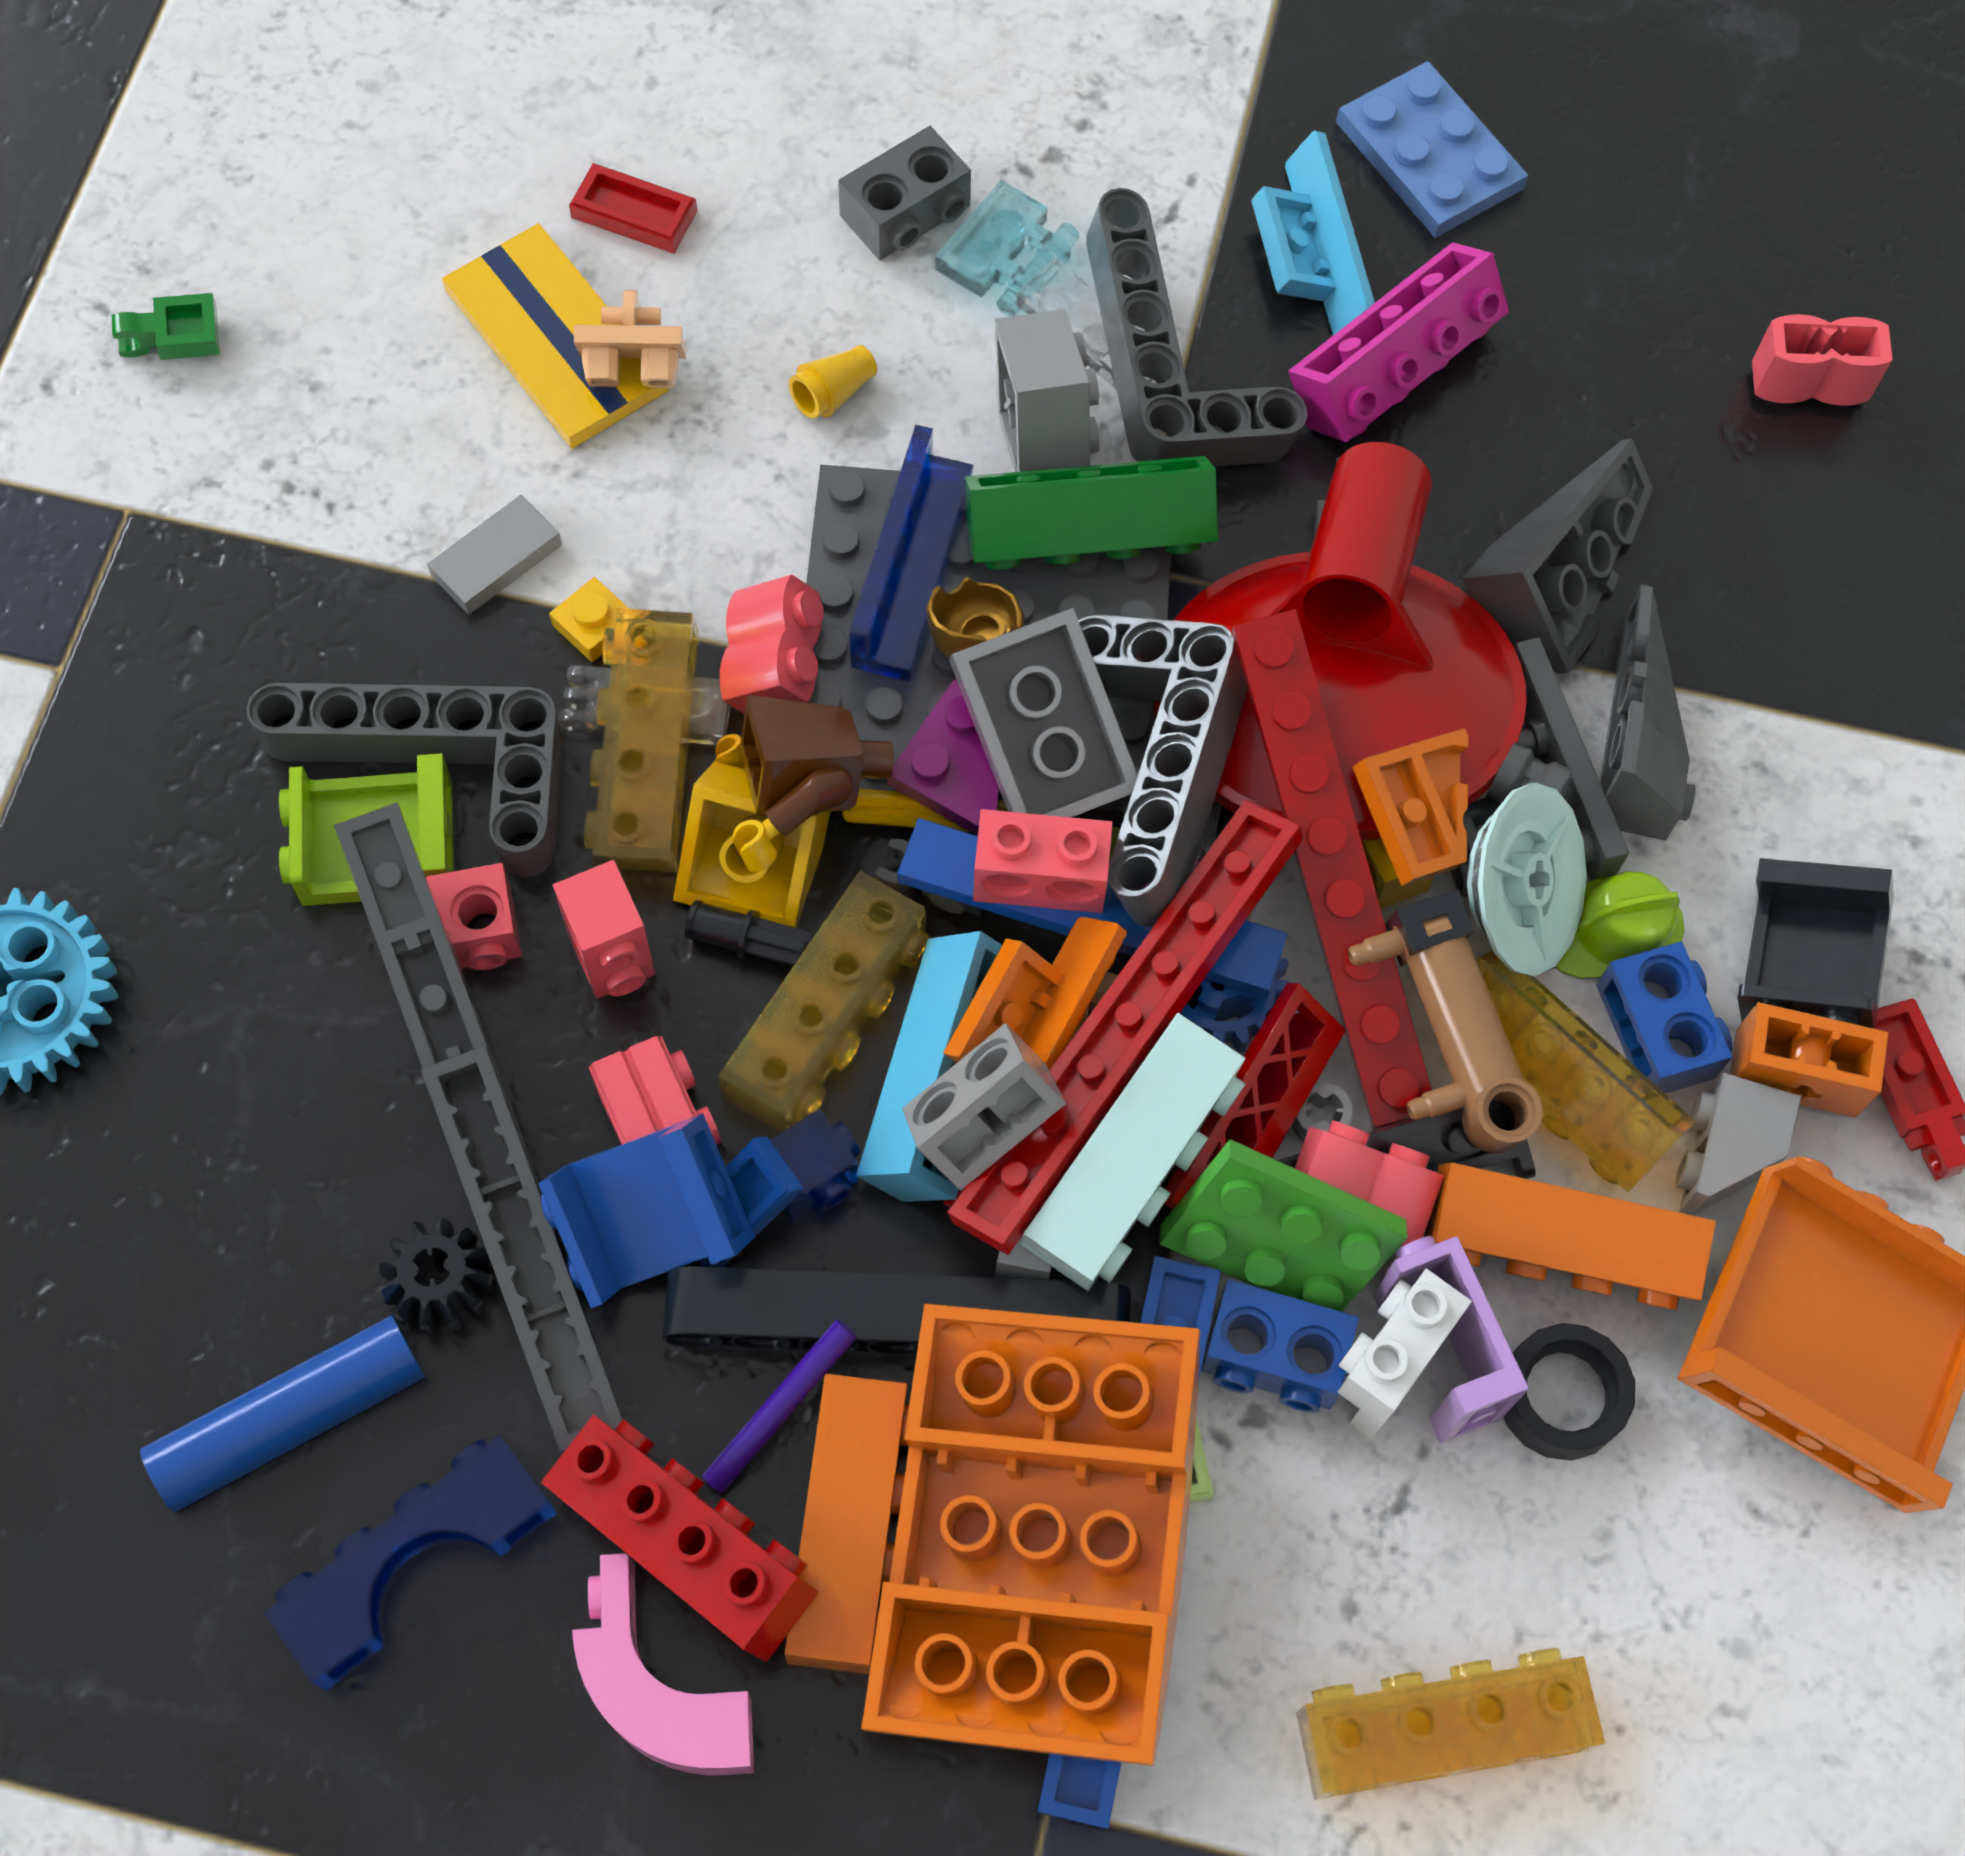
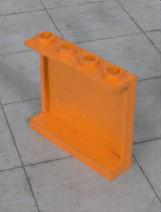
[1677,1156,1965,1513]

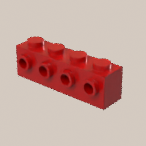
[540,1414,819,1663]

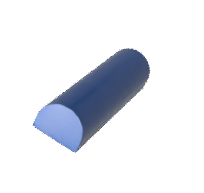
[140,1315,426,1513]

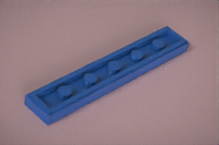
[897,818,1288,999]

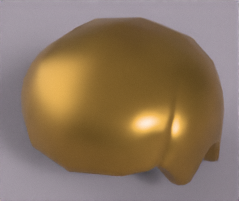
[926,577,1024,659]

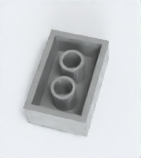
[949,608,1138,818]

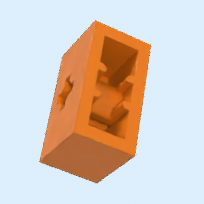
[1730,1002,1888,1118]

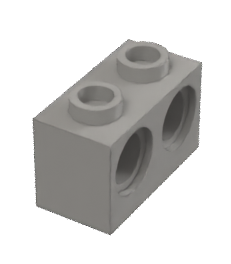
[902,1022,1066,1191]

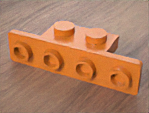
[943,917,1127,1071]

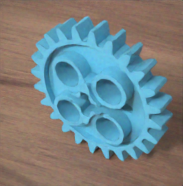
[0,888,118,1095]

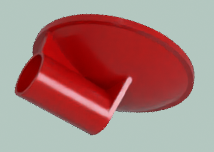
[1153,442,1527,841]

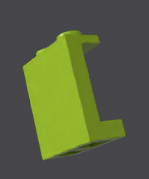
[279,753,455,906]

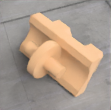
[574,290,687,388]

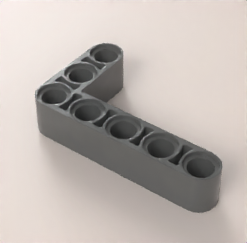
[1086,188,1307,467]
[1078,615,1248,927]
[246,683,563,878]

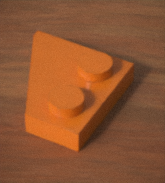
[1352,728,1469,886]

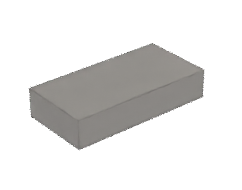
[427,494,562,615]

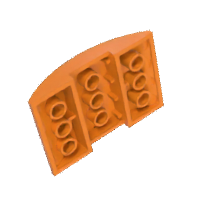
[861,1304,1200,1767]

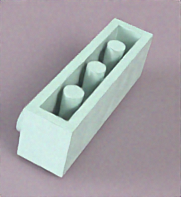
[1021,1013,1246,1291]

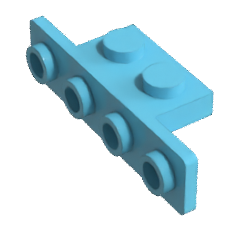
[1251,131,1375,335]

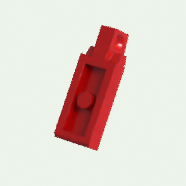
[1875,998,1965,1181]

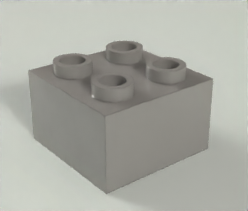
[995,309,1099,472]

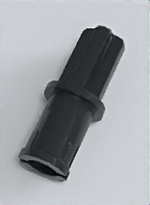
[685,900,814,968]

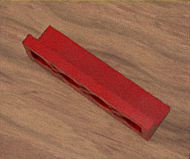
[1165,983,1346,1210]

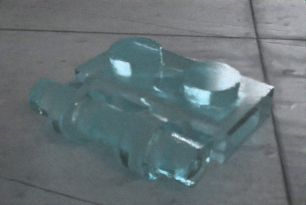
[935,180,1080,317]

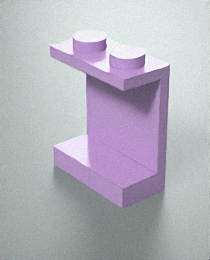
[1373,1236,1529,1444]

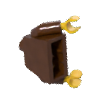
[715,695,894,872]

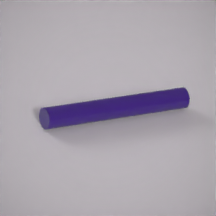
[702,1319,857,1493]

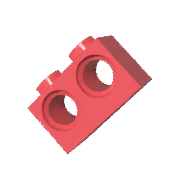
[973,809,1112,913]
[552,859,656,999]
[426,863,522,970]

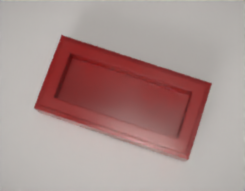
[569,163,698,254]

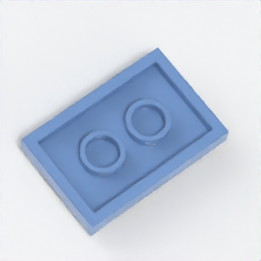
[1336,61,1528,238]

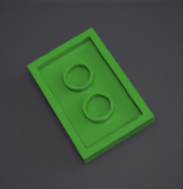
[1160,1139,1408,1312]

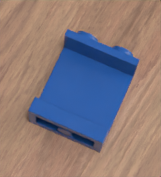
[538,1113,755,1308]

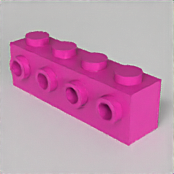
[1288,242,1509,442]

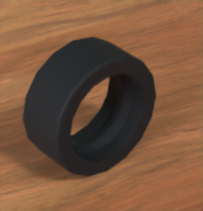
[1504,1323,1635,1461]

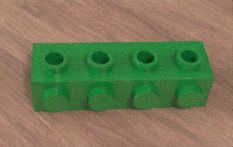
[964,456,1218,569]

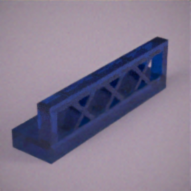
[849,424,973,682]

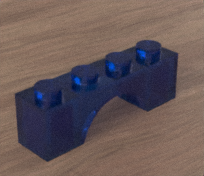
[264,1435,557,1691]

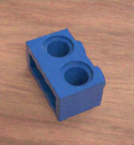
[1596,941,1733,1100]
[1201,1279,1359,1413]

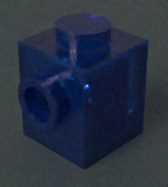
[770,1108,861,1223]

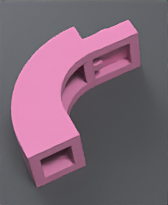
[572,1553,754,1775]

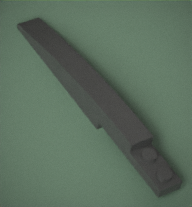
[334,802,623,1452]

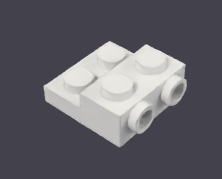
[1337,1268,1472,1439]

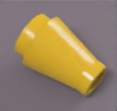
[789,345,877,419]

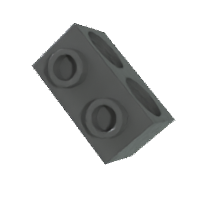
[838,125,971,261]

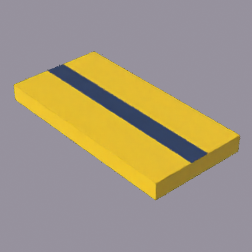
[442,223,669,449]

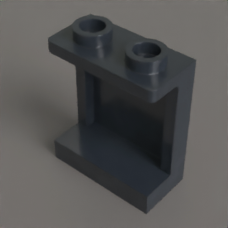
[1737,858,1894,1029]

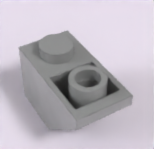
[1675,1073,1801,1215]

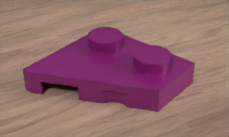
[887,679,999,836]

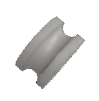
[1292,1082,1354,1141]

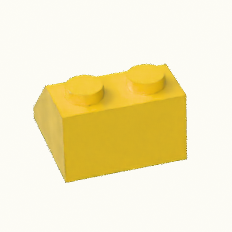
[673,761,830,928]

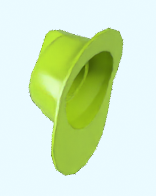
[1555,871,1685,979]

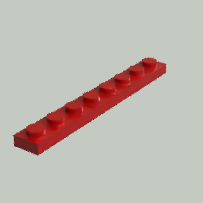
[1232,609,1432,1128]
[947,800,1303,1255]

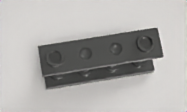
[1451,637,1629,899]

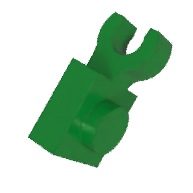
[111,293,220,360]

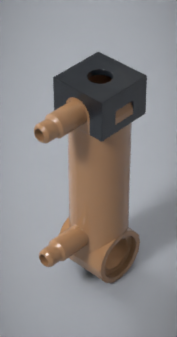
[1348,889,1543,1154]

